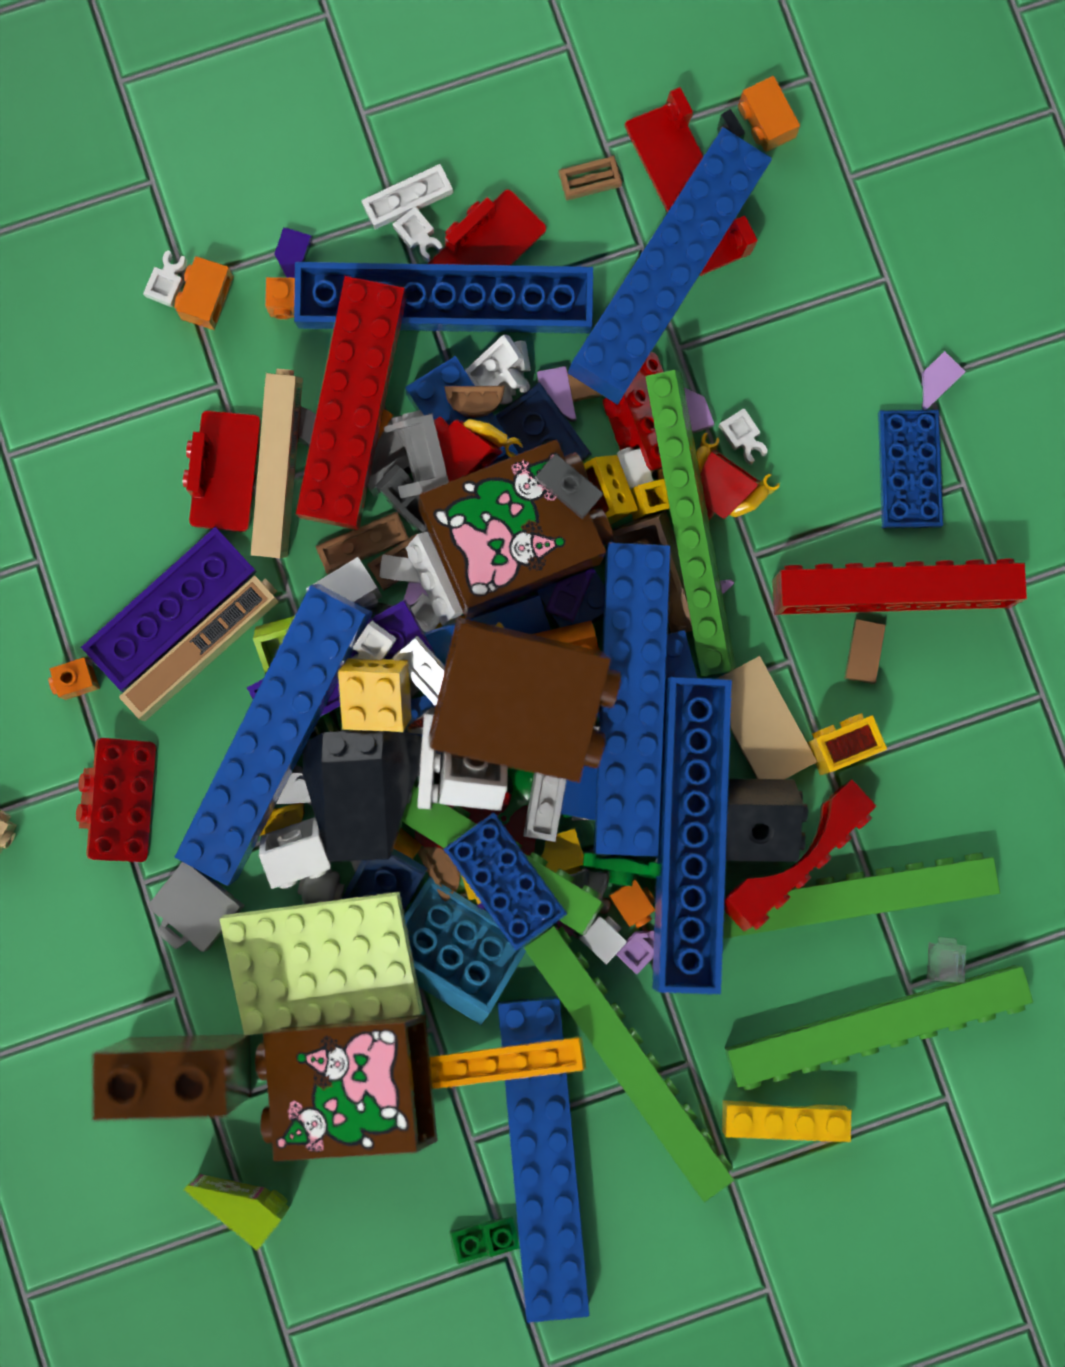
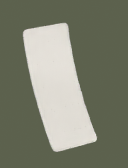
[380,554,420,583]

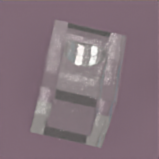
[927,937,966,983]

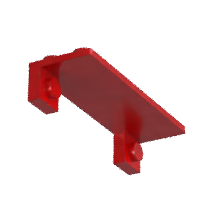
[624,87,758,276]

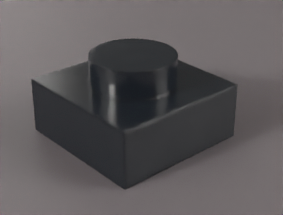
[717,109,746,140]

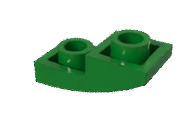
[449,1217,520,1264]

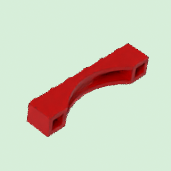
[724,779,877,931]

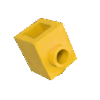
[630,479,670,520]

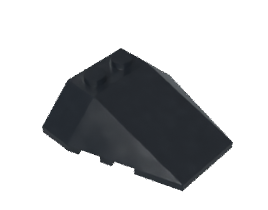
[302,730,422,862]

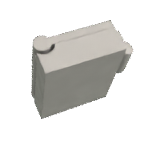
[147,862,245,952]

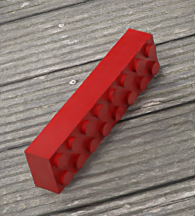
[296,276,407,530]
[772,558,1027,615]

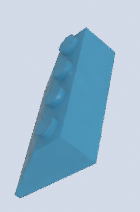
[404,876,526,1025]

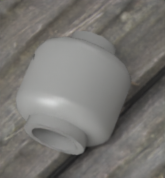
[298,869,345,904]

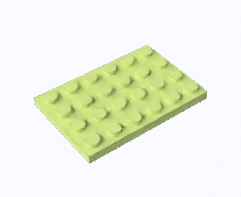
[219,892,423,1035]

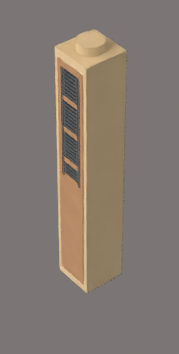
[251,368,303,558]
[119,576,279,721]

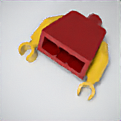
[434,417,523,482]
[696,433,780,521]

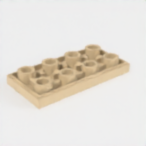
[717,656,817,779]

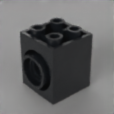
[726,779,808,862]

